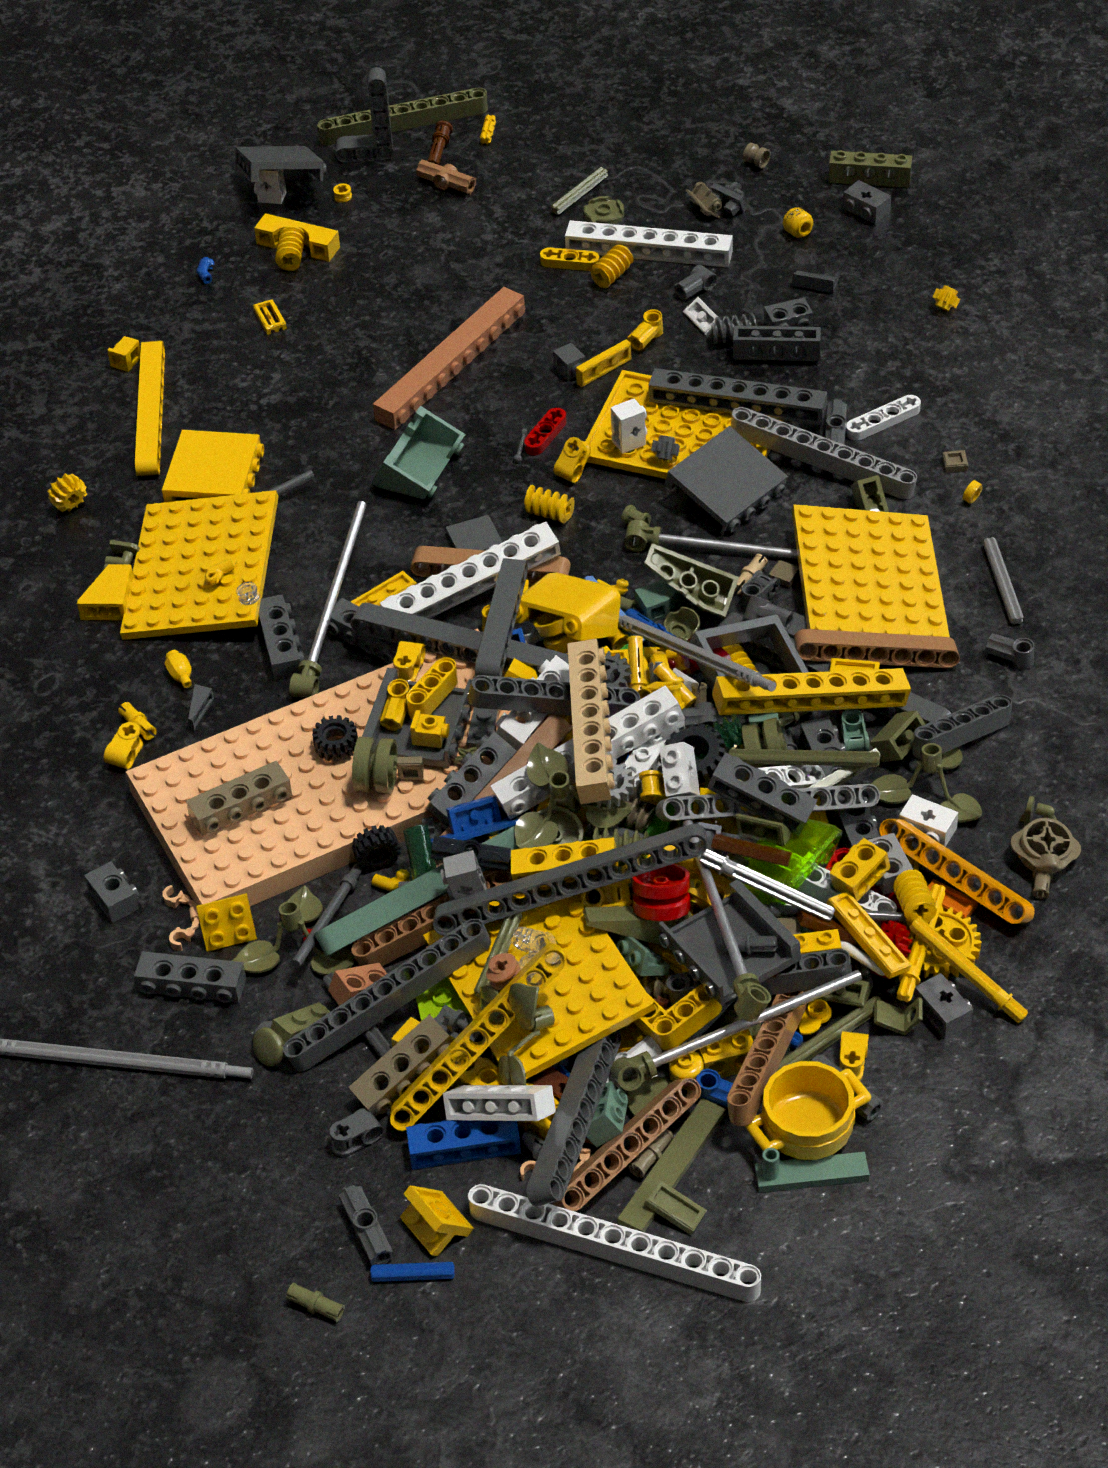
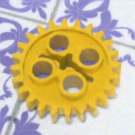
[902,905,982,980]

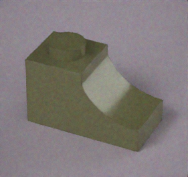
[850,475,889,512]

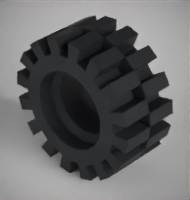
[312,715,358,761]
[352,825,401,871]

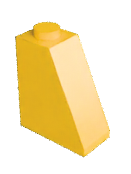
[77,564,133,620]

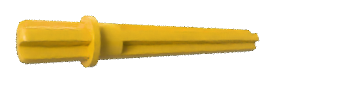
[897,884,945,1002]
[909,917,1028,1023]

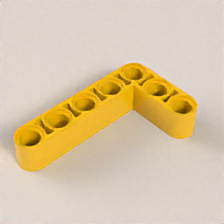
[633,984,722,1051]

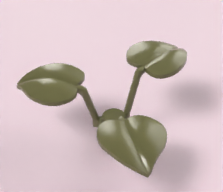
[514,742,632,849]
[871,743,982,823]
[231,885,355,976]
[480,983,555,1085]

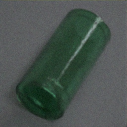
[403,825,437,880]

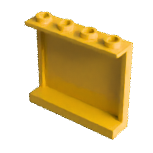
[162,430,264,503]

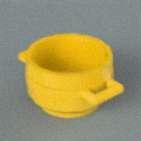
[745,1061,872,1160]

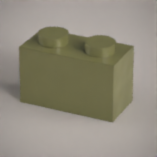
[870,710,925,762]

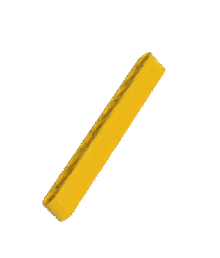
[135,341,165,477]
[390,943,566,1131]

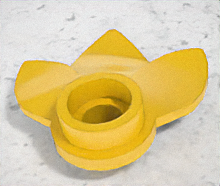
[797,999,832,1035]

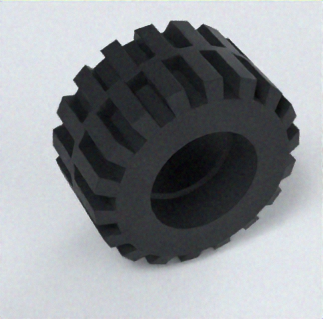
[664,724,728,788]

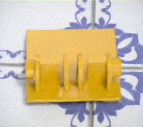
[196,893,257,952]

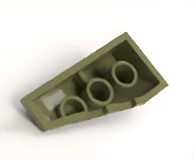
[644,543,739,619]
[583,906,692,945]

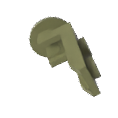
[253,1002,330,1066]

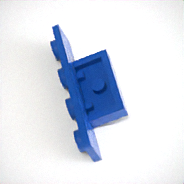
[428,795,525,846]

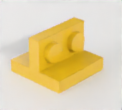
[400,1185,474,1256]

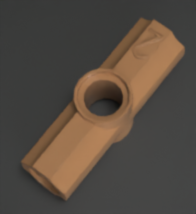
[416,159,476,194]

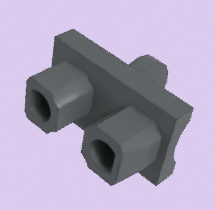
[711,182,747,217]
[434,1005,481,1042]

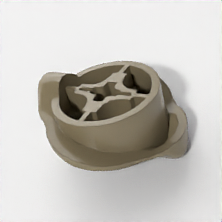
[1010,818,1081,873]

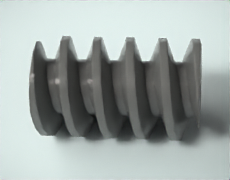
[711,313,756,344]

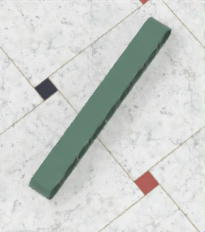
[314,826,519,956]

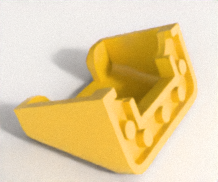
[515,573,621,641]

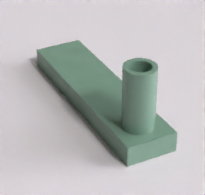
[755,1148,870,1193]

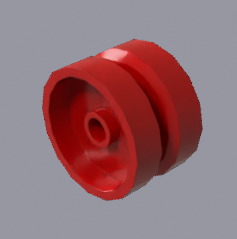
[632,864,691,921]

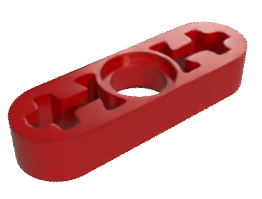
[524,408,566,456]

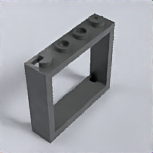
[689,614,808,692]

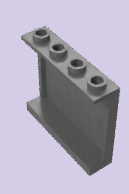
[235,146,326,182]
[664,426,788,536]
[362,668,472,768]
[658,879,801,1005]

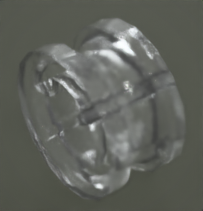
[236,582,260,605]

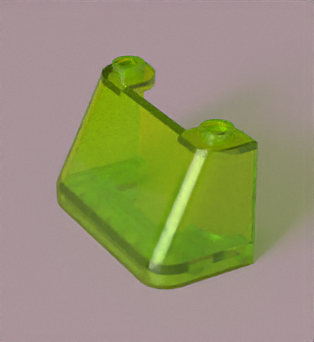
[742,819,843,905]

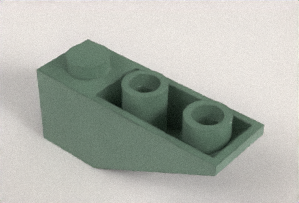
[635,580,687,622]

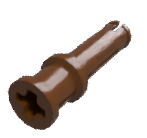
[428,120,453,165]

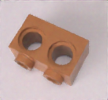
[328,963,387,1006]

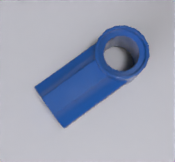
[696,1069,733,1107]

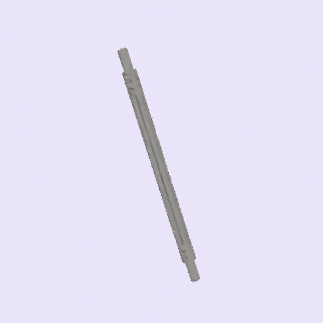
[618,615,776,692]
[0,1039,253,1079]

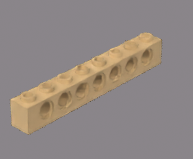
[567,639,615,804]

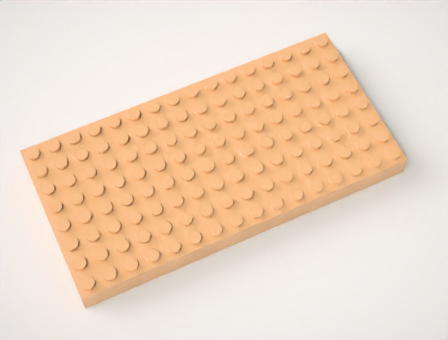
[126,629,559,906]

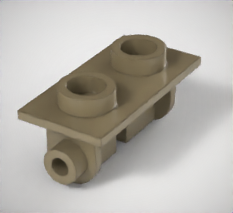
[686,182,722,218]

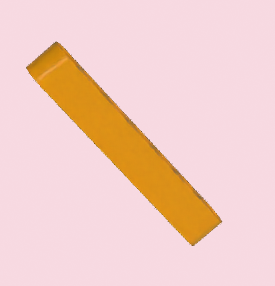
[879,819,1035,924]

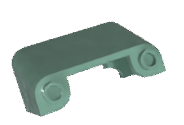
[371,406,465,500]

